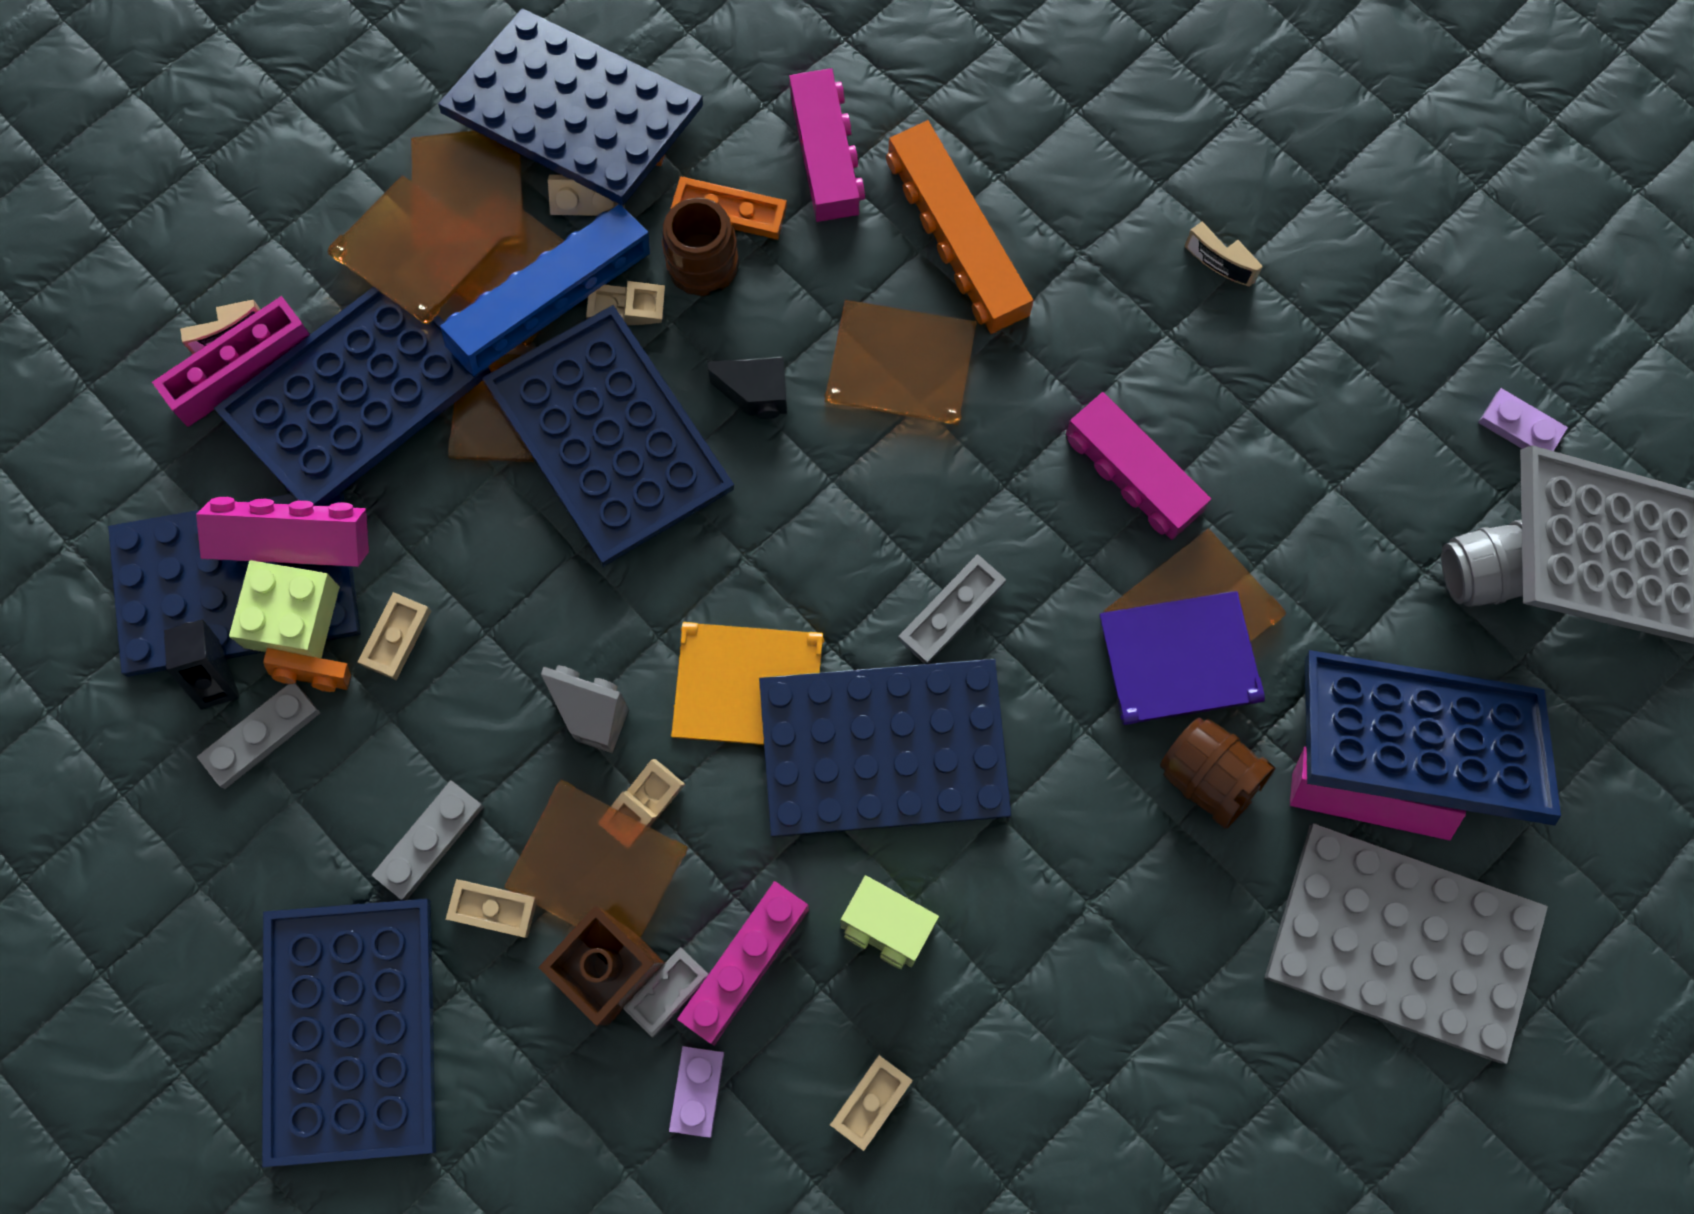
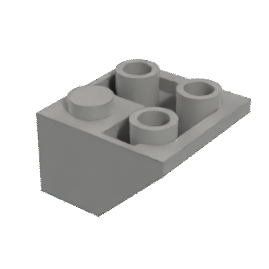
[541,665,629,753]

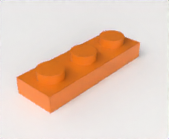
[671,176,787,240]

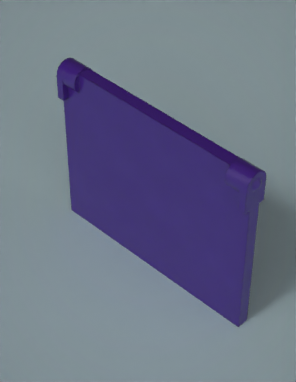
[1099,591,1265,725]

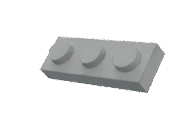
[898,554,1006,664]
[197,683,321,789]
[371,780,484,901]

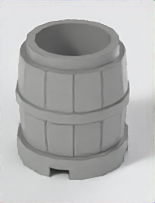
[1441,519,1523,607]

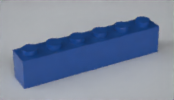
[440,204,650,376]

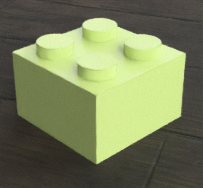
[229,560,340,658]
[841,875,939,969]

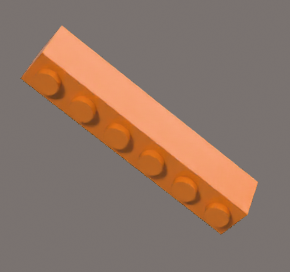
[886,120,1034,334]

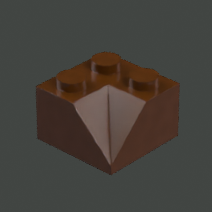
[538,905,665,1026]

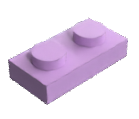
[1478,388,1568,451]
[669,1046,724,1138]

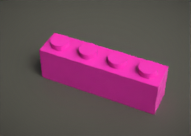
[789,68,865,222]
[152,296,310,427]
[1066,392,1211,540]
[196,497,369,567]
[1290,746,1466,841]
[677,881,809,1046]

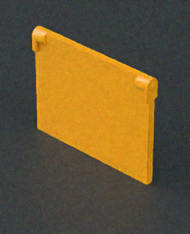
[671,622,824,745]

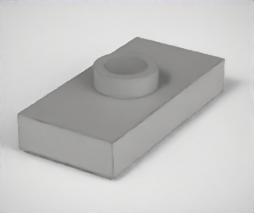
[623,947,708,1038]

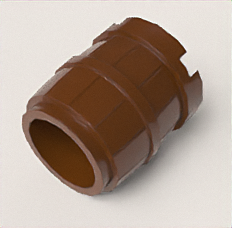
[661,197,739,296]
[1160,717,1276,829]

